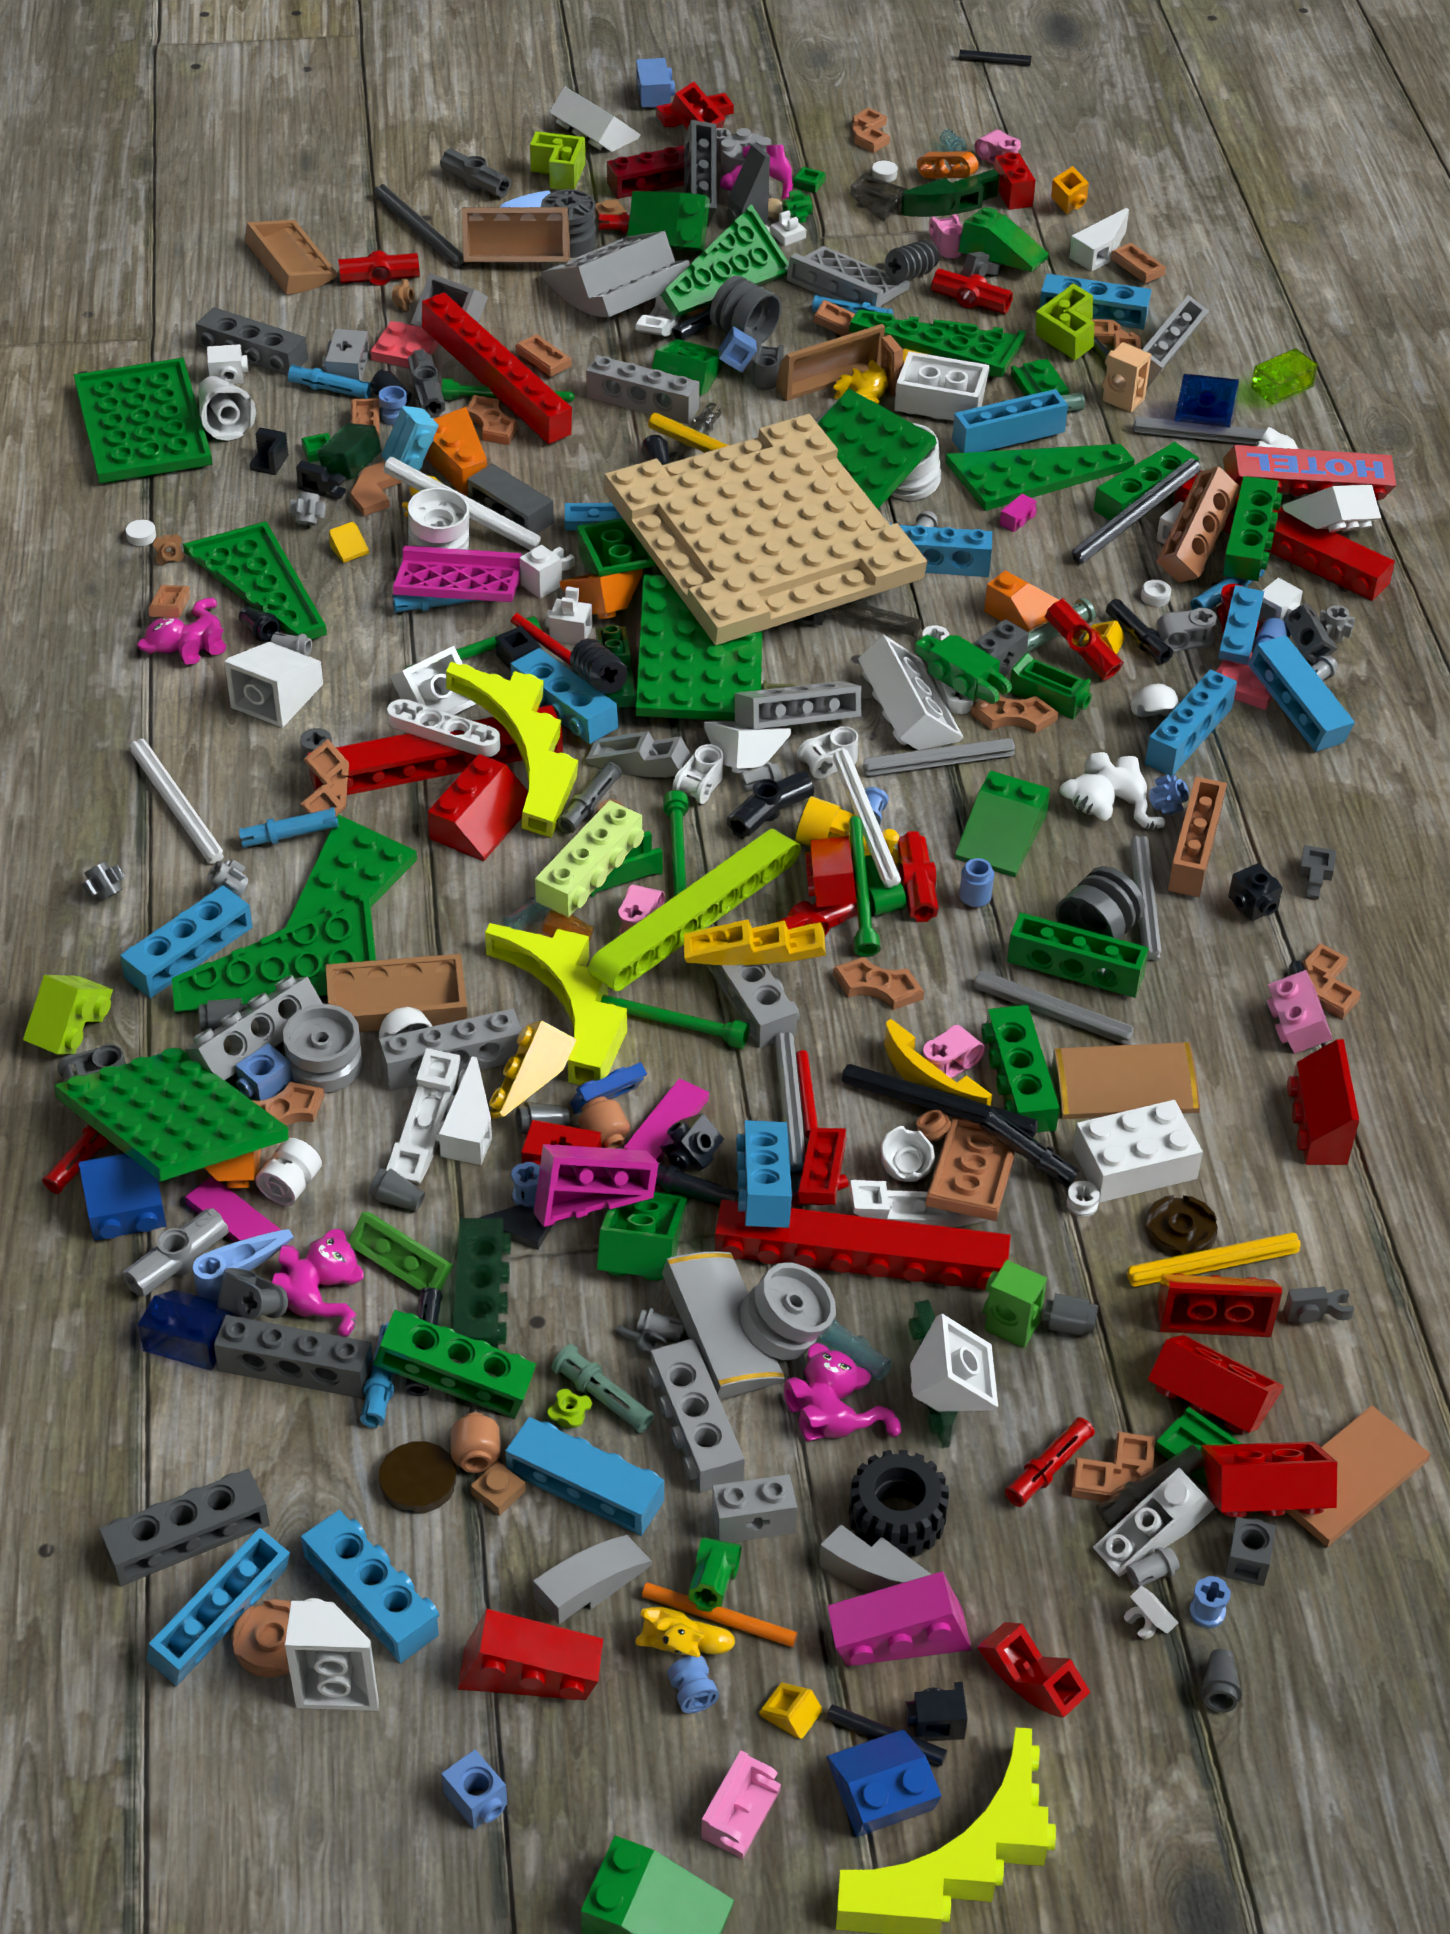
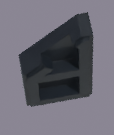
[477,1204,553,1250]

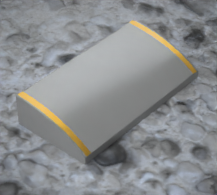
[662,1251,785,1399]

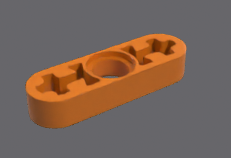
[917,151,978,178]

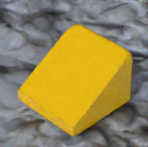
[329,522,369,563]
[1082,621,1125,654]
[759,1682,822,1739]

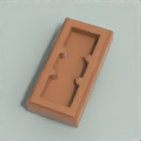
[1111,243,1166,284]
[812,300,855,336]
[516,334,572,377]
[881,335,904,397]
[351,398,380,441]
[149,585,191,618]

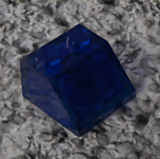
[1174,373,1239,428]
[138,1290,242,1371]

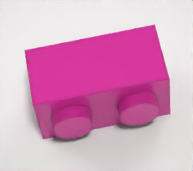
[1000,494,1037,532]

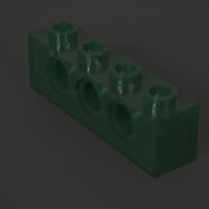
[452,1218,511,1349]

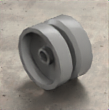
[283,1004,363,1093]
[740,1262,836,1360]

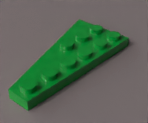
[286,814,417,927]

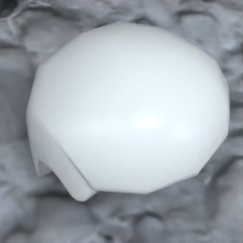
[1130,684,1179,717]
[379,1007,432,1038]
[880,1126,935,1182]

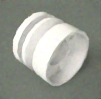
[891,423,941,501]
[408,487,469,550]

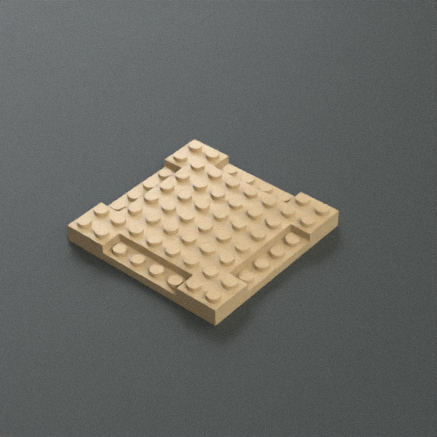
[603,414,927,646]

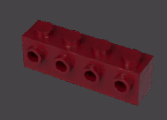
[607,145,684,199]

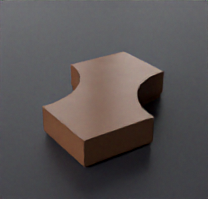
[467,395,518,445]
[971,695,1058,733]
[833,957,924,1010]
[252,1082,325,1125]

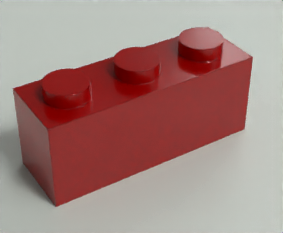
[805,836,857,907]

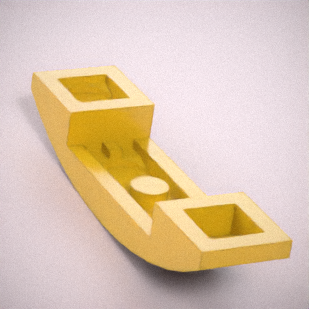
[884,1019,992,1106]

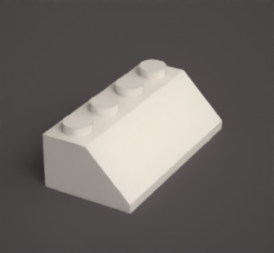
[858,634,964,750]

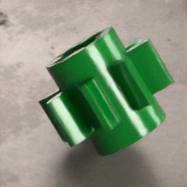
[782,190,813,223]

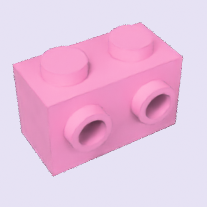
[1267,970,1333,1054]

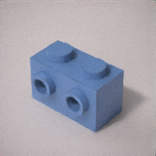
[636,58,675,108]

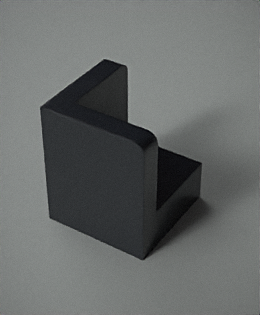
[250,427,289,475]

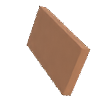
[925,1116,1016,1221]
[1285,1405,1431,1548]

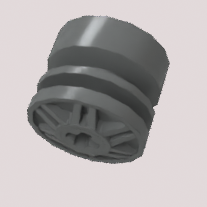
[541,189,596,258]
[710,275,781,344]
[1055,866,1145,939]

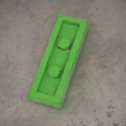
[348,1212,453,1291]

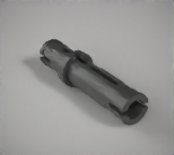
[557,762,622,834]

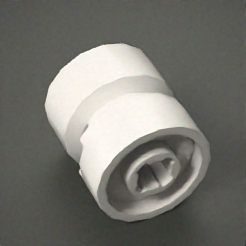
[255,1138,322,1206]

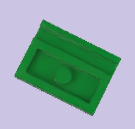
[1011,359,1069,396]
[1154,1407,1242,1487]

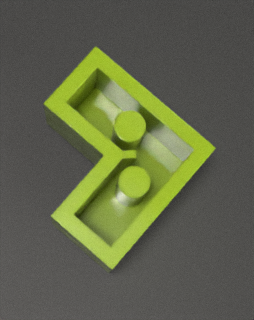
[530,131,586,190]
[1036,283,1094,361]
[23,975,113,1054]

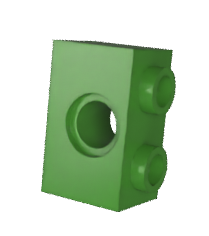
[982,1260,1047,1348]

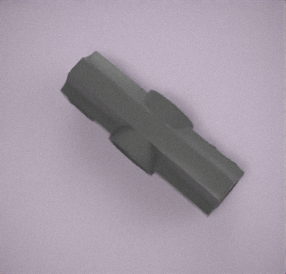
[440,148,511,198]
[408,349,445,418]

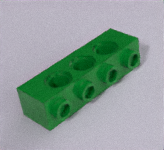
[1093,442,1200,521]
[1223,476,1282,581]
[1007,912,1149,998]
[981,1005,1060,1133]
[373,1309,537,1419]

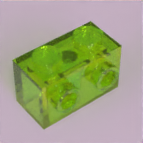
[1251,348,1318,405]

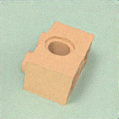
[1102,342,1151,413]

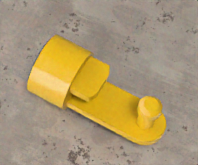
[795,796,900,867]

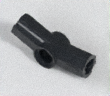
[727,771,814,839]

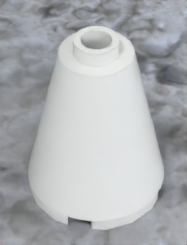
[198,376,256,441]

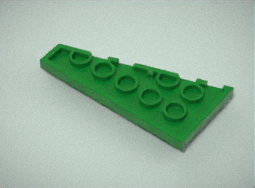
[660,204,789,318]
[849,310,1027,378]
[945,444,1135,511]
[183,521,327,640]
[172,891,376,1014]

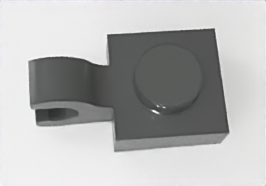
[961,252,1001,277]
[1299,845,1336,899]
[1283,1286,1354,1323]

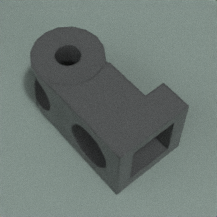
[1284,602,1338,664]

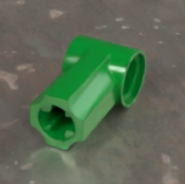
[865,855,906,916]
[688,1537,742,1612]

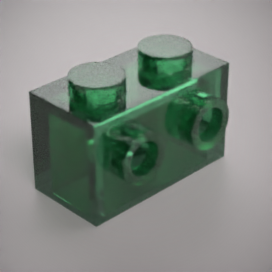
[317,423,382,480]

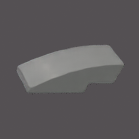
[586,731,691,777]
[819,1525,931,1593]
[533,1535,652,1624]

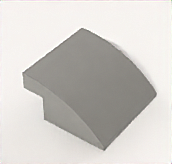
[541,231,690,317]

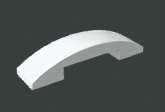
[635,296,681,336]
[386,1048,460,1184]
[849,1180,987,1227]

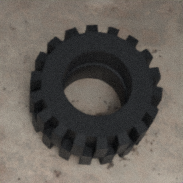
[848,1450,949,1557]

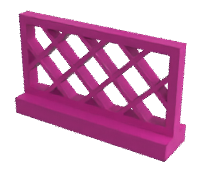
[393,546,522,602]

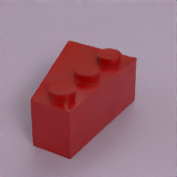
[457,1609,604,1700]

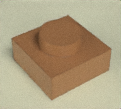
[595,199,626,223]
[471,1461,526,1516]

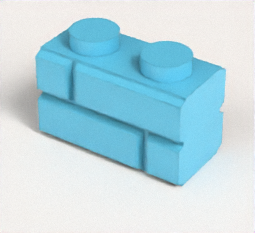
[381,406,439,471]

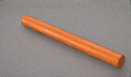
[642,1582,798,1648]

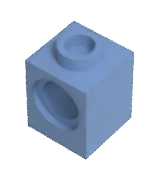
[718,326,757,373]
[236,1043,293,1101]
[441,1749,507,1829]

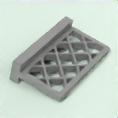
[786,246,910,308]

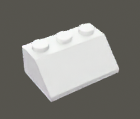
[550,86,641,152]
[895,351,989,421]
[1282,485,1381,533]
[285,1598,379,1711]

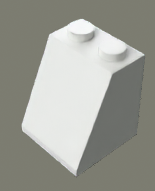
[224,642,323,728]

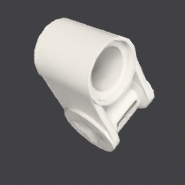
[797,727,858,779]
[672,744,723,804]

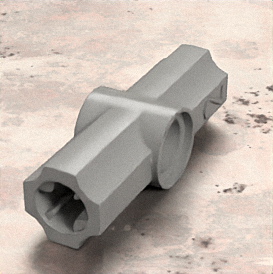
[122,1208,229,1297]

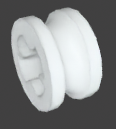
[1066,1181,1100,1217]

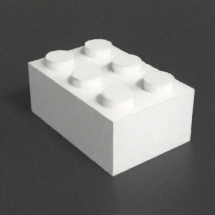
[1072,1100,1203,1203]

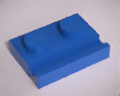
[570,1062,647,1115]

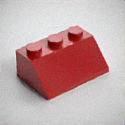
[427,754,528,861]
[1287,1039,1360,1165]
[1158,1274,1282,1337]
[1147,1334,1284,1435]
[1201,1441,1338,1517]

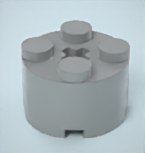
[720,128,771,177]

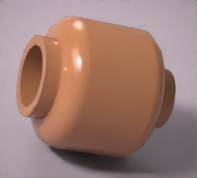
[578,1097,630,1149]
[450,1413,501,1473]

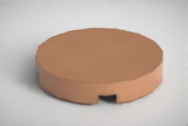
[231,1599,291,1678]

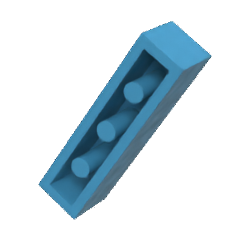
[952,389,1068,453]
[1247,635,1355,752]
[505,1417,664,1536]

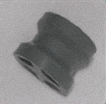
[300,728,332,762]

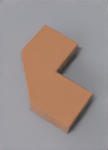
[852,107,890,153]
[1092,319,1141,351]
[351,461,403,516]
[300,739,349,816]
[1302,943,1361,1020]
[1071,1431,1155,1503]

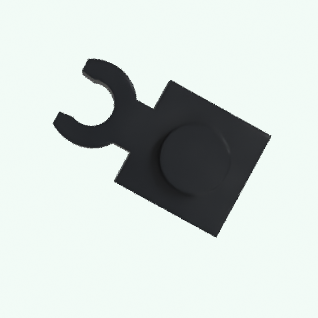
[296,460,346,498]

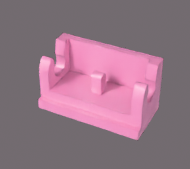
[701,1750,781,1859]

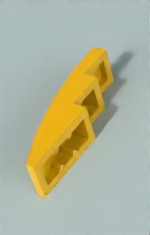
[684,919,826,965]

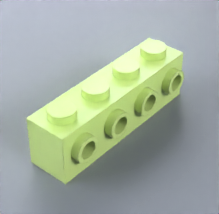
[535,800,644,917]

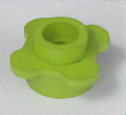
[548,1389,592,1428]

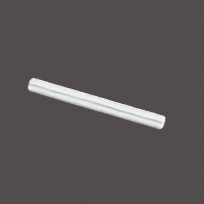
[384,457,541,551]
[130,739,224,864]
[832,749,901,888]

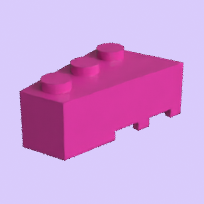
[534,1144,659,1227]
[827,1571,972,1666]

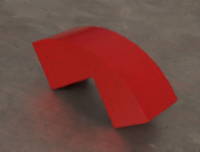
[977,1622,1091,1718]

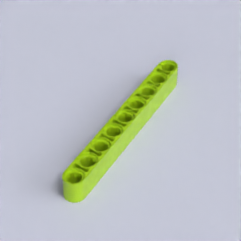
[588,829,801,991]

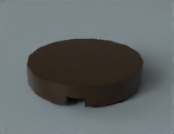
[1145,1195,1218,1257]
[379,1441,457,1514]

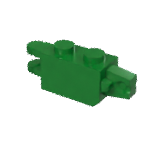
[915,634,1012,704]

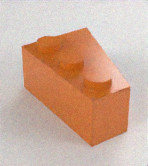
[425,406,487,496]

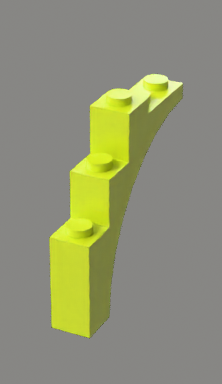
[446,661,579,838]
[485,923,627,1085]
[836,1727,1056,1934]

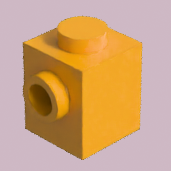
[1051,166,1089,214]

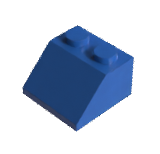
[79,1154,167,1241]
[826,1729,942,1837]

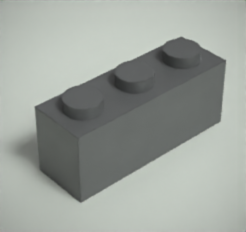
[467,463,554,534]

